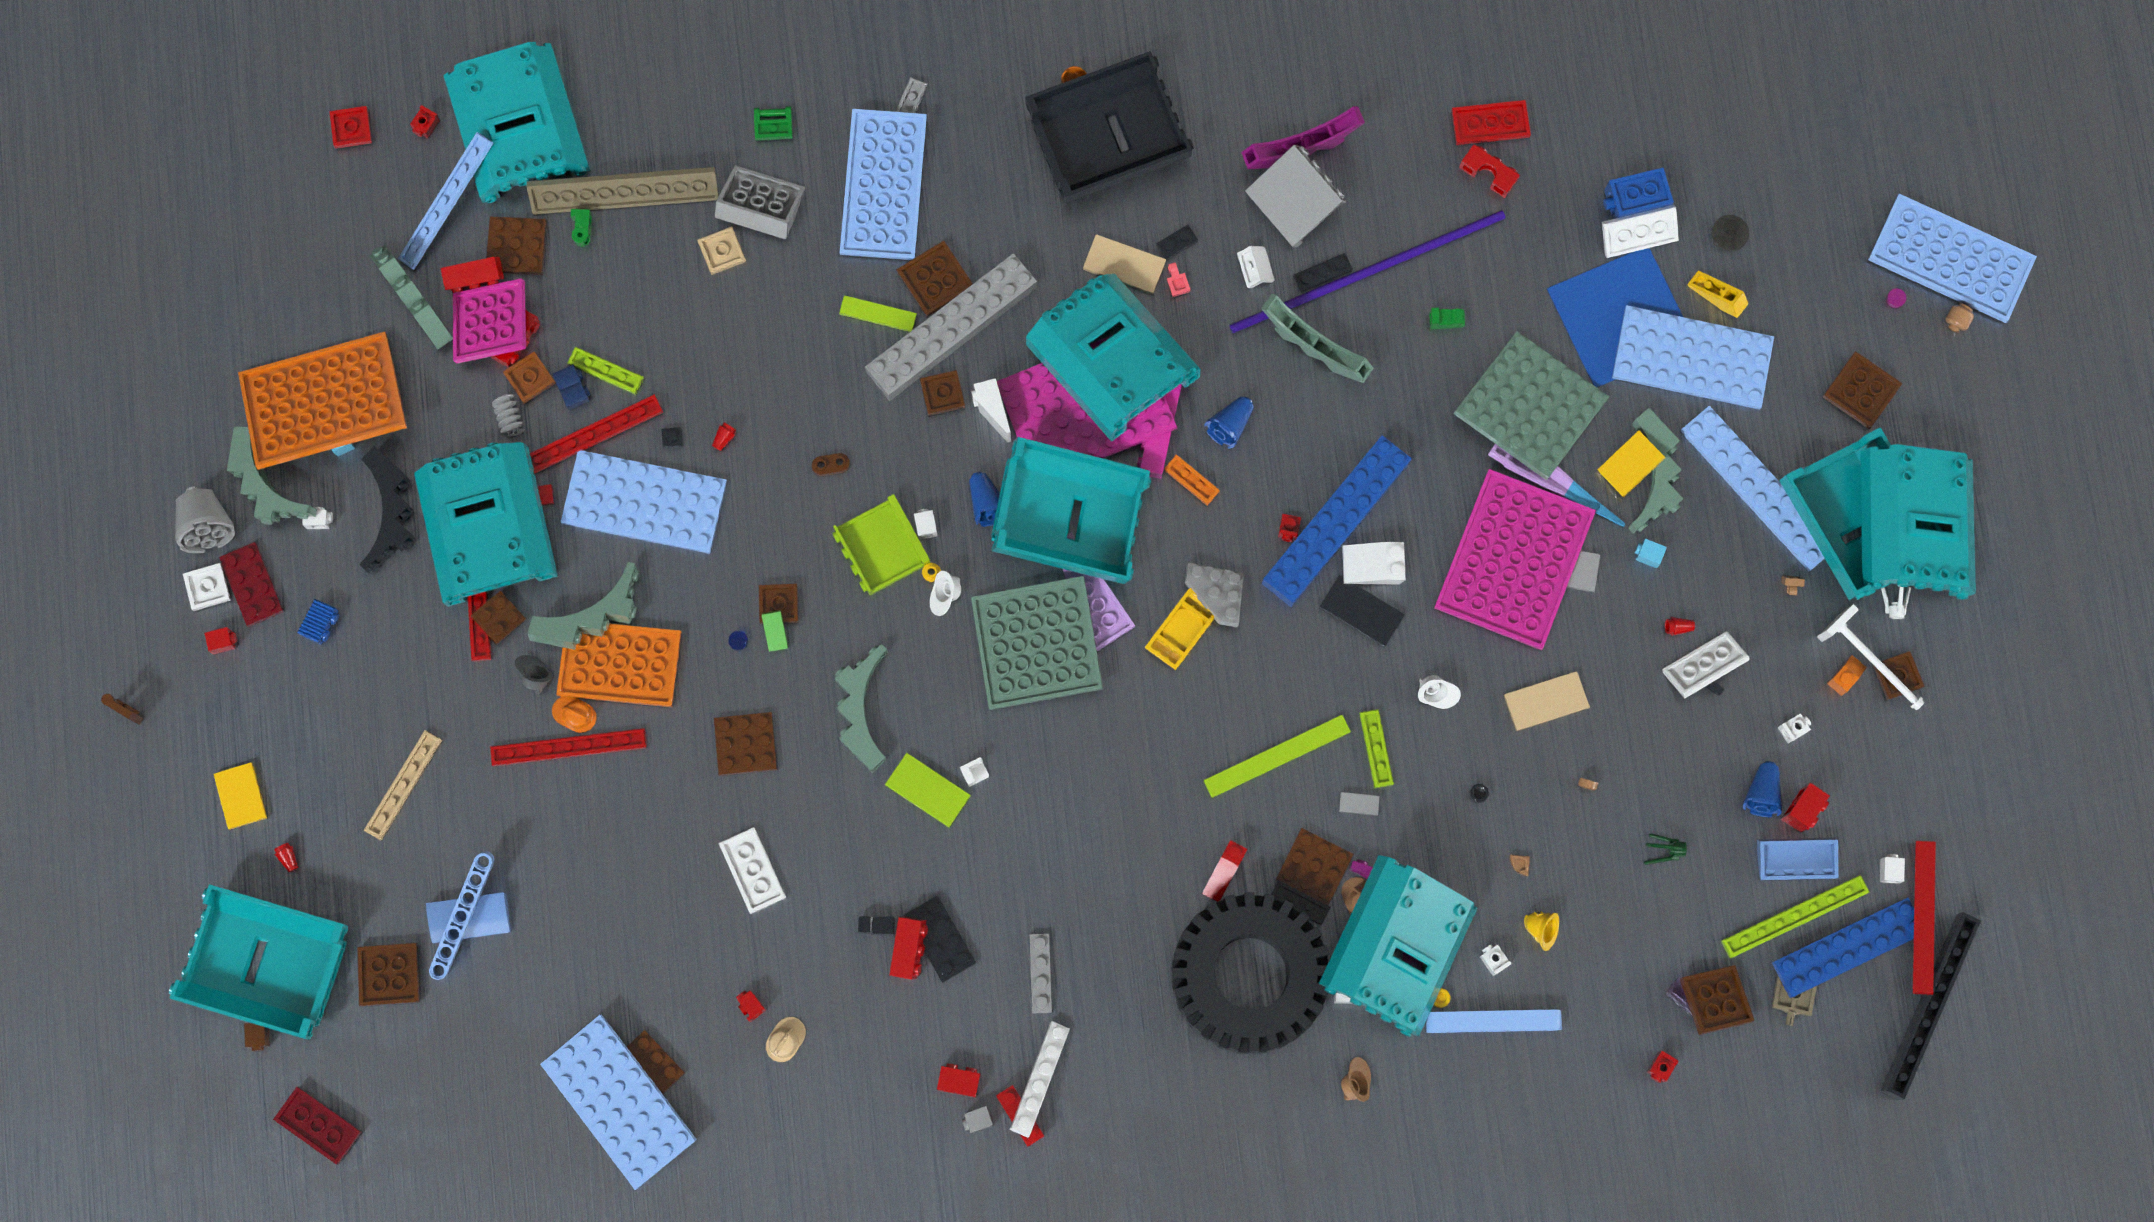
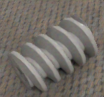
[492,394,525,437]

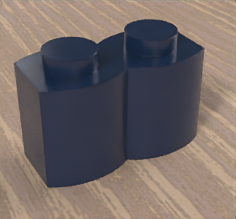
[552,365,591,410]

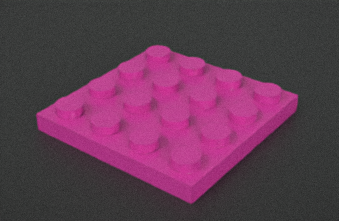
[453,278,526,364]

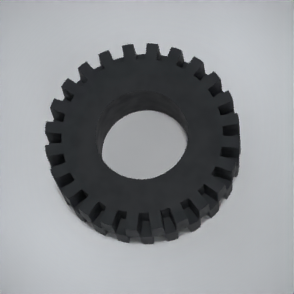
[1171,892,1329,1054]

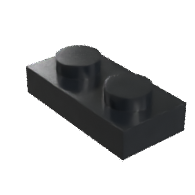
[1156,225,1198,260]

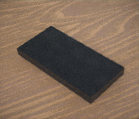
[1319,575,1405,648]

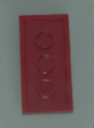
[219,542,284,627]
[273,1087,362,1165]

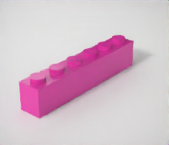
[1137,384,1182,479]

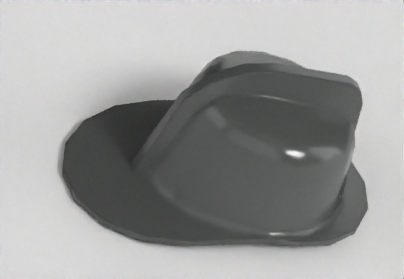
[515,655,553,694]

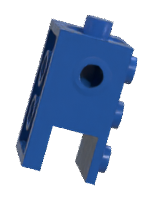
[1603,168,1674,219]

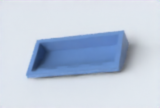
[1757,838,1839,880]
[426,892,511,944]

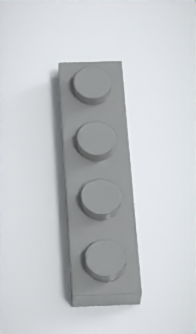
[1030,934,1052,1014]

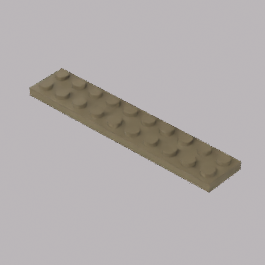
[526,167,719,215]

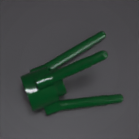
[1644,833,1687,865]

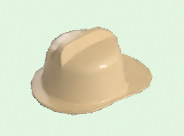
[766,1017,806,1062]

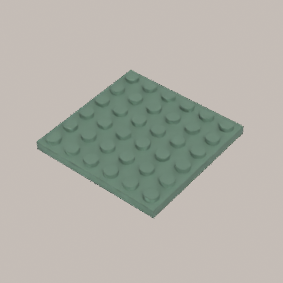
[1454,331,1609,480]
[971,576,1103,710]

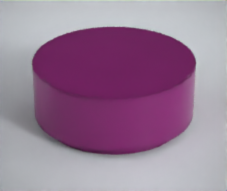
[1886,288,1907,308]

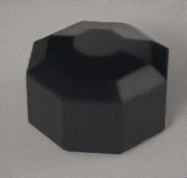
[1469,784,1489,803]

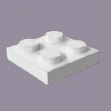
[183,563,231,611]

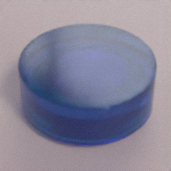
[728,631,748,651]

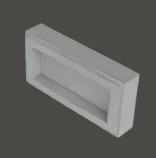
[1339,792,1380,816]

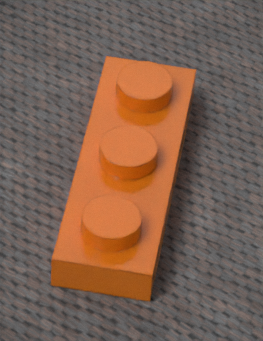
[1164,455,1220,506]

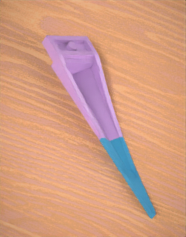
[1488,444,1625,527]

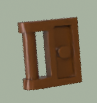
[101,694,143,725]

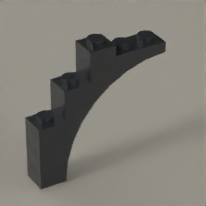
[359,446,415,573]

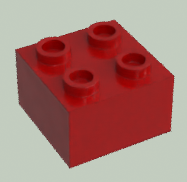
[1781,782,1830,833]

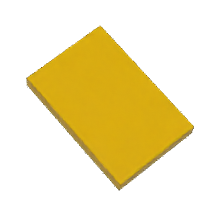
[1597,430,1666,497]
[214,762,267,830]

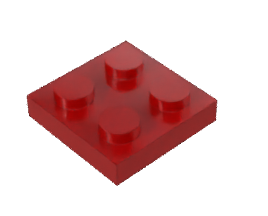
[329,106,372,149]

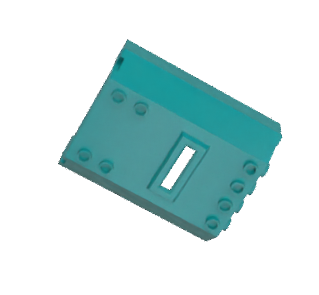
[443,42,591,203]
[1026,274,1201,442]
[1779,427,1942,600]
[991,437,1151,584]
[414,442,558,607]
[1860,444,1976,600]
[1319,855,1478,1037]
[169,884,348,1040]

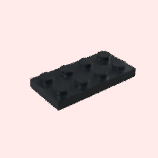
[904,895,977,983]

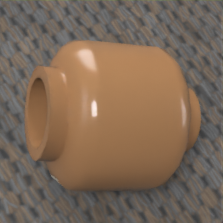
[1945,303,1974,333]

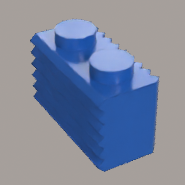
[297,599,339,645]

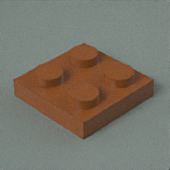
[503,351,556,404]

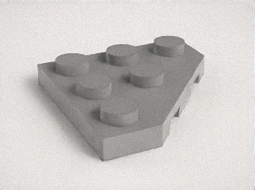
[1185,563,1244,627]

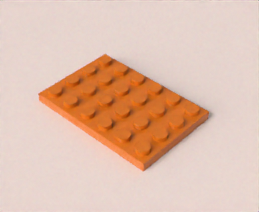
[556,624,682,707]

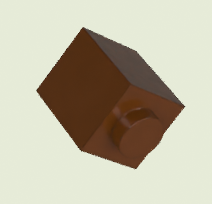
[244,1023,270,1052]

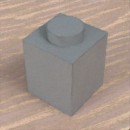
[962,1106,993,1134]

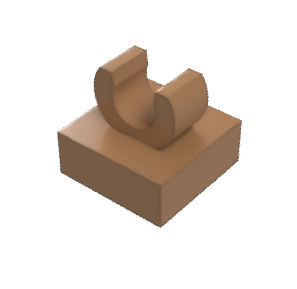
[1781,575,1805,595]

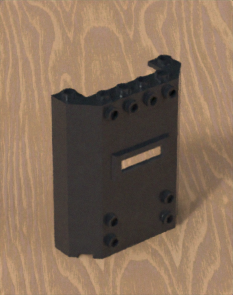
[1025,51,1194,203]

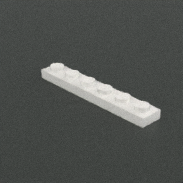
[1010,1021,1070,1138]

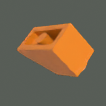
[1827,655,1867,696]

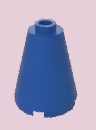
[1204,397,1254,449]
[969,472,1000,527]
[1742,761,1782,817]

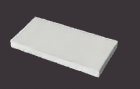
[1602,205,1679,258]
[1662,631,1749,698]
[719,827,786,914]

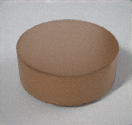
[1578,778,1598,790]

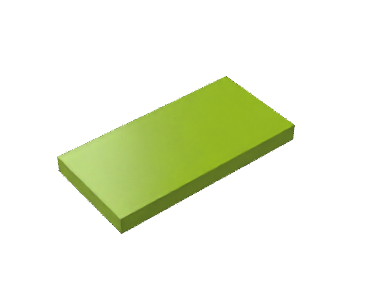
[885,753,971,828]

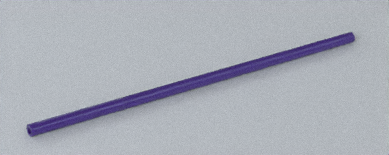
[1229,210,1506,333]

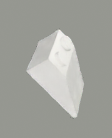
[971,378,1011,442]
[1342,542,1405,585]

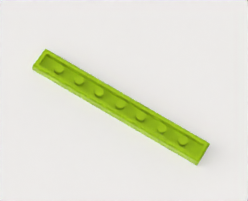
[1203,715,1351,798]
[1721,875,1870,958]

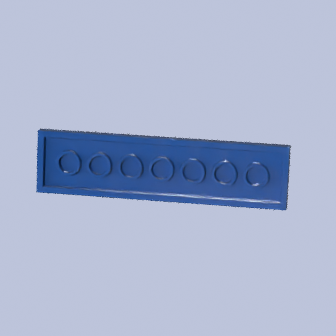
[1772,898,1914,998]

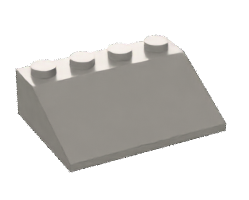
[715,165,805,239]

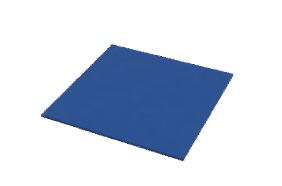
[1547,248,1683,387]

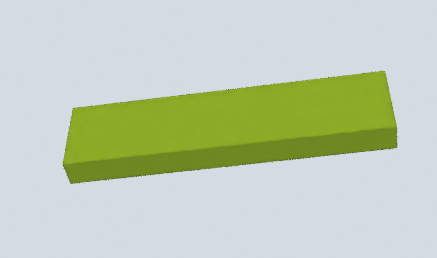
[839,295,917,332]
[567,347,644,395]
[1359,709,1394,789]

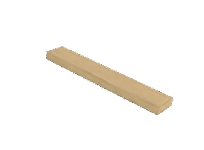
[364,730,443,841]

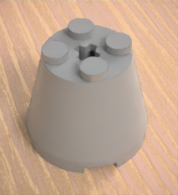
[175,487,235,553]

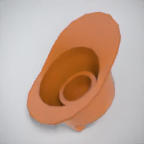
[552,697,596,733]

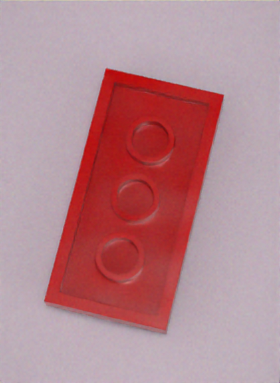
[1451,100,1531,145]

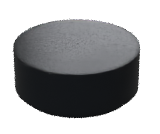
[1705,681,1724,696]

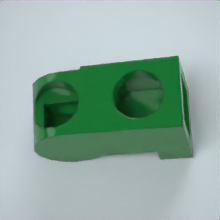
[570,209,592,247]
[1429,308,1465,329]

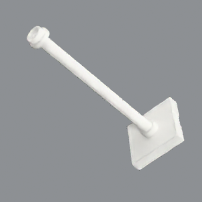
[1817,604,1925,710]

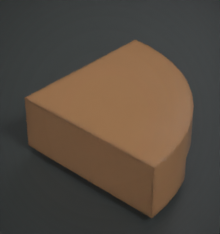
[1510,855,1530,876]

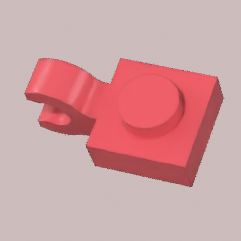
[1167,262,1191,298]

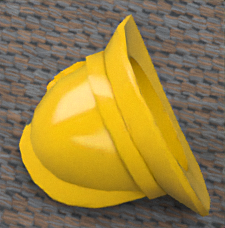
[1524,911,1559,951]

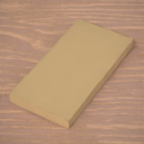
[1083,234,1166,295]
[1503,671,1590,732]

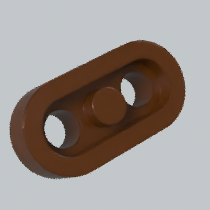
[812,453,850,476]

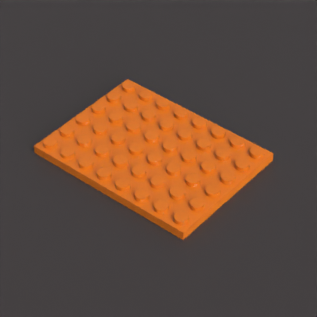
[238,332,407,470]

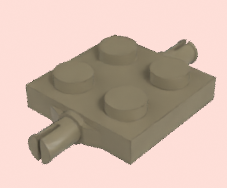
[1771,974,1817,1026]

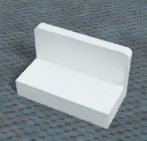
[1237,246,1275,288]

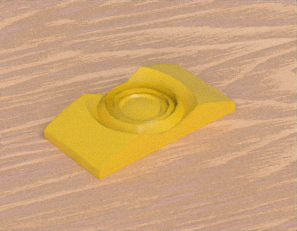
[1145,588,1214,671]

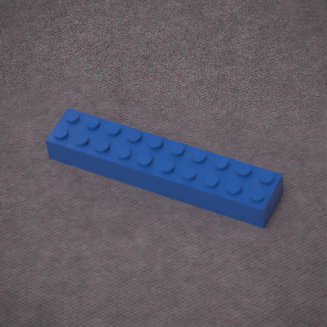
[1262,435,1412,607]

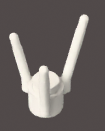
[1881,586,1911,619]

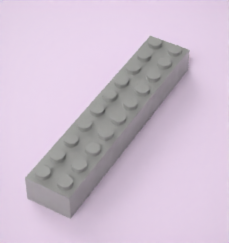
[865,253,1037,401]

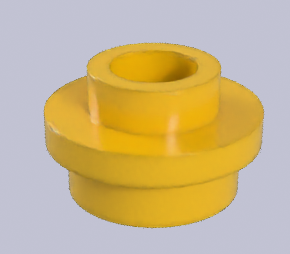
[922,563,941,582]

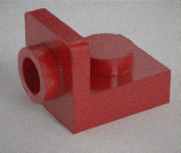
[1278,514,1301,542]

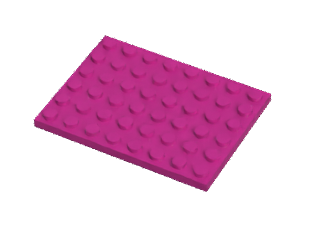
[997,335,1177,458]
[1434,469,1596,650]

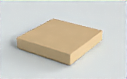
[697,227,746,275]

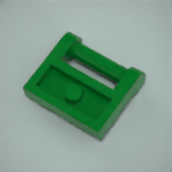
[754,106,793,141]

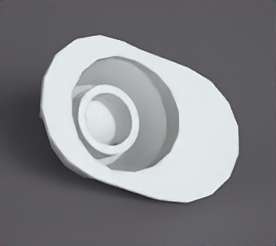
[930,571,961,616]
[1418,675,1461,709]

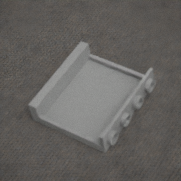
[1245,145,1347,247]

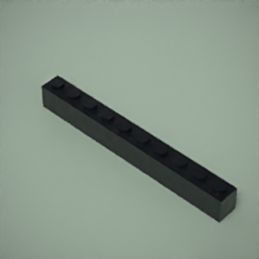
[1881,912,1981,1100]

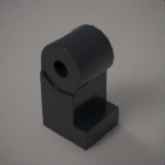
[858,916,895,936]

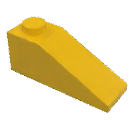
[1687,270,1748,318]

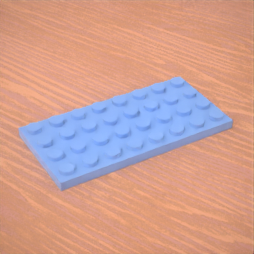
[840,109,927,260]
[1868,194,2037,323]
[1612,305,1774,410]
[561,450,727,554]
[540,1014,697,1190]

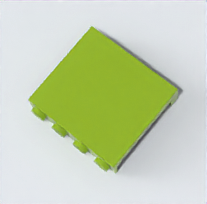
[832,494,930,595]

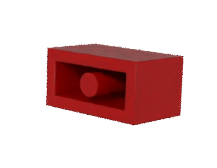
[937,1063,981,1098]

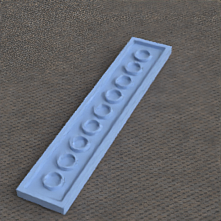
[1680,406,1824,571]

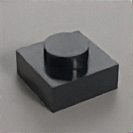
[661,427,682,449]

